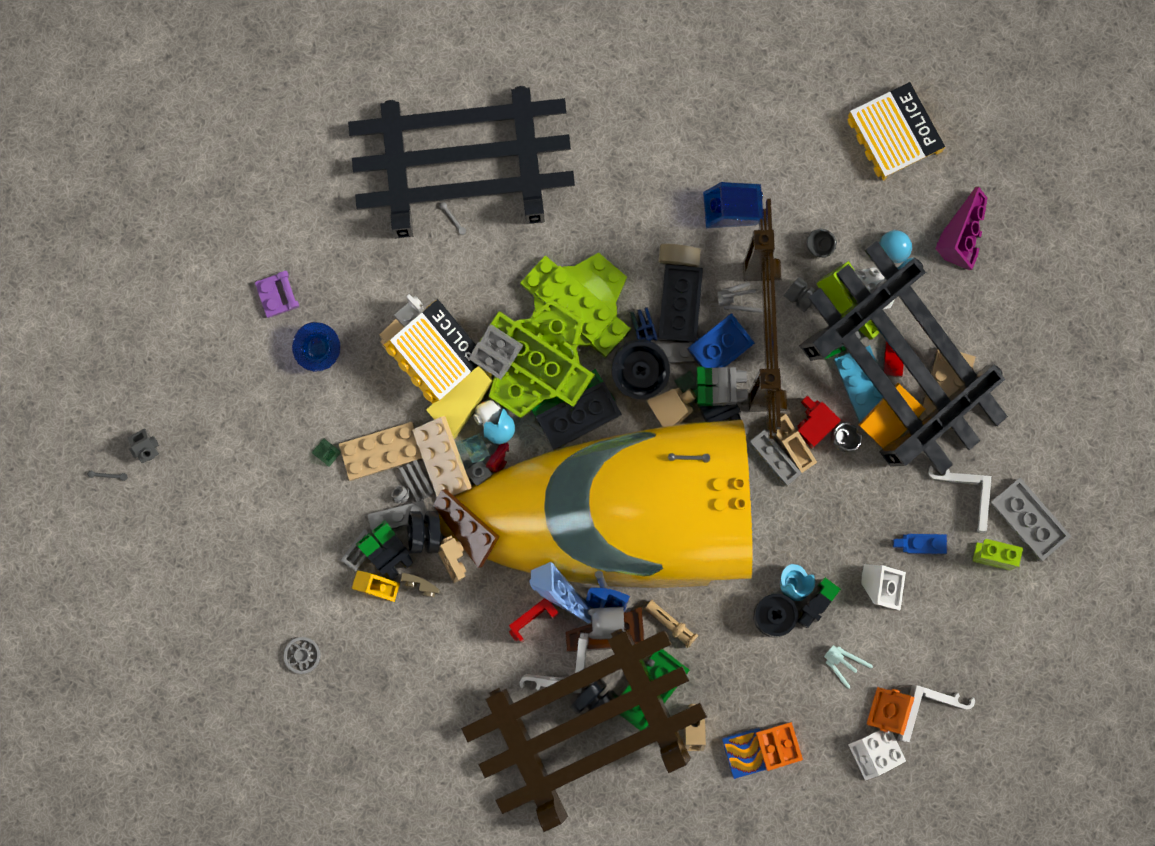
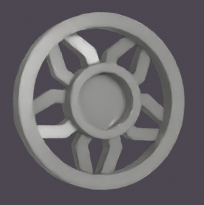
[284,637,321,674]

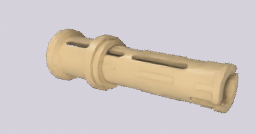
[644,600,699,649]

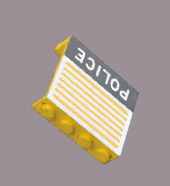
[847,82,945,181]
[383,299,478,404]

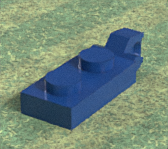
[893,534,947,554]

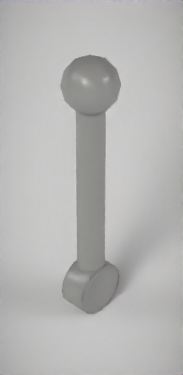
[440,202,466,235]

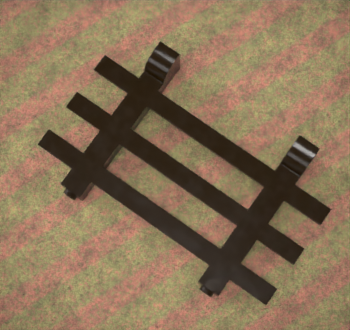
[743,198,787,441]
[461,629,707,832]

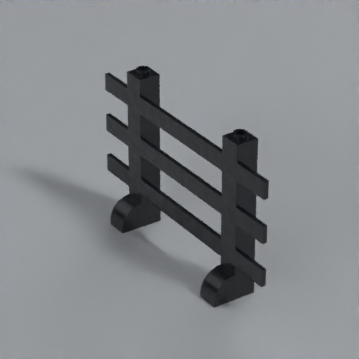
[348,86,575,239]
[799,241,1008,474]

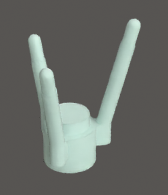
[824,645,873,689]

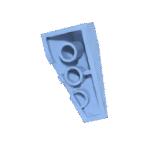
[530,562,592,624]

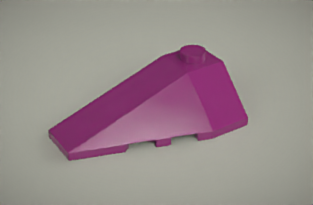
[935,186,988,270]

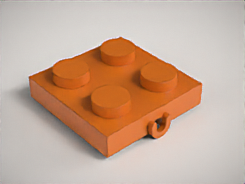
[867,687,915,735]

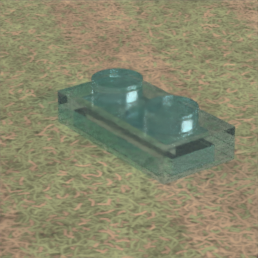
[462,433,490,463]

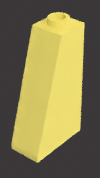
[426,366,493,439]

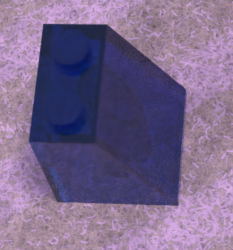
[703,182,763,229]

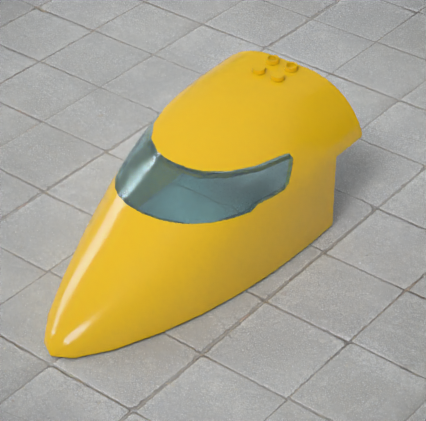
[439,420,753,588]

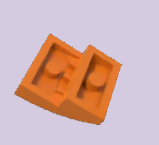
[756,722,803,771]

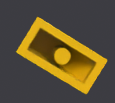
[352,570,400,602]

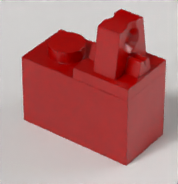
[797,396,841,449]

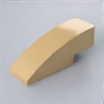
[766,412,817,473]

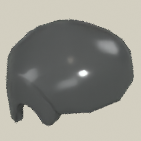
[806,228,837,258]
[831,422,862,452]

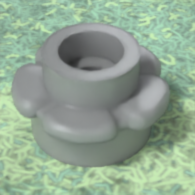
[391,485,409,503]

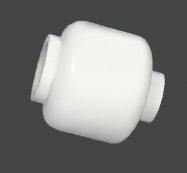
[473,400,502,427]

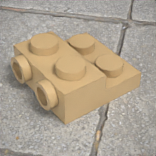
[438,536,466,583]

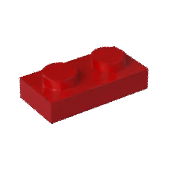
[883,339,906,377]

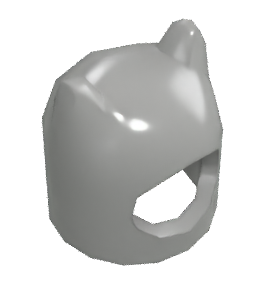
[588,607,624,639]

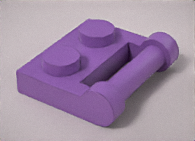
[255,271,299,318]

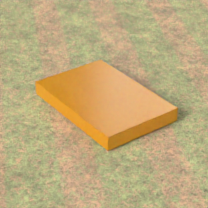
[858,383,925,448]

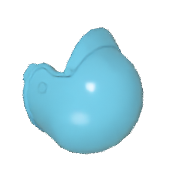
[879,230,912,263]
[484,408,515,444]
[780,564,815,601]

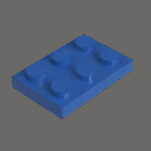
[687,313,755,368]

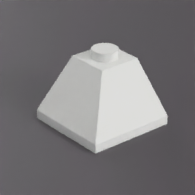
[861,564,906,610]

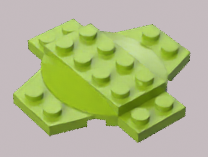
[520,253,631,358]
[480,300,595,418]

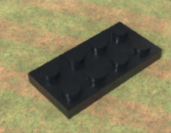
[658,264,703,343]
[536,381,622,451]

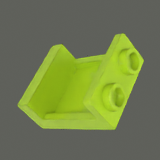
[972,539,1023,571]

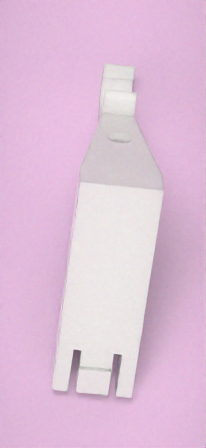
[928,466,992,533]
[520,633,589,693]
[897,685,975,742]

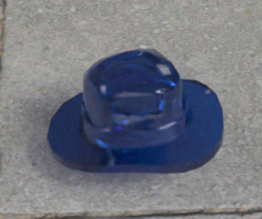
[292,322,340,372]

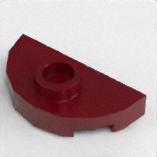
[486,442,509,473]

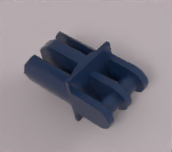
[629,307,658,341]

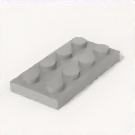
[990,478,1072,562]

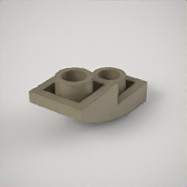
[659,244,701,267]
[401,573,440,597]

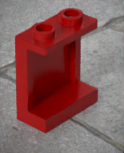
[509,598,559,643]

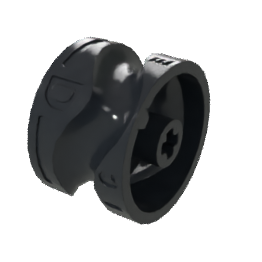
[612,339,670,400]

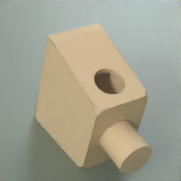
[647,388,697,427]
[684,704,706,751]

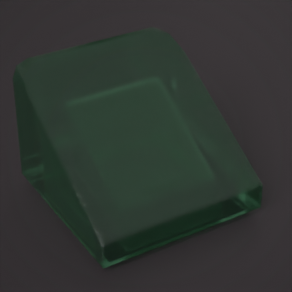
[674,371,697,393]
[312,438,341,467]

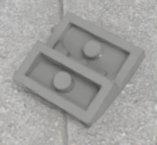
[469,325,523,379]

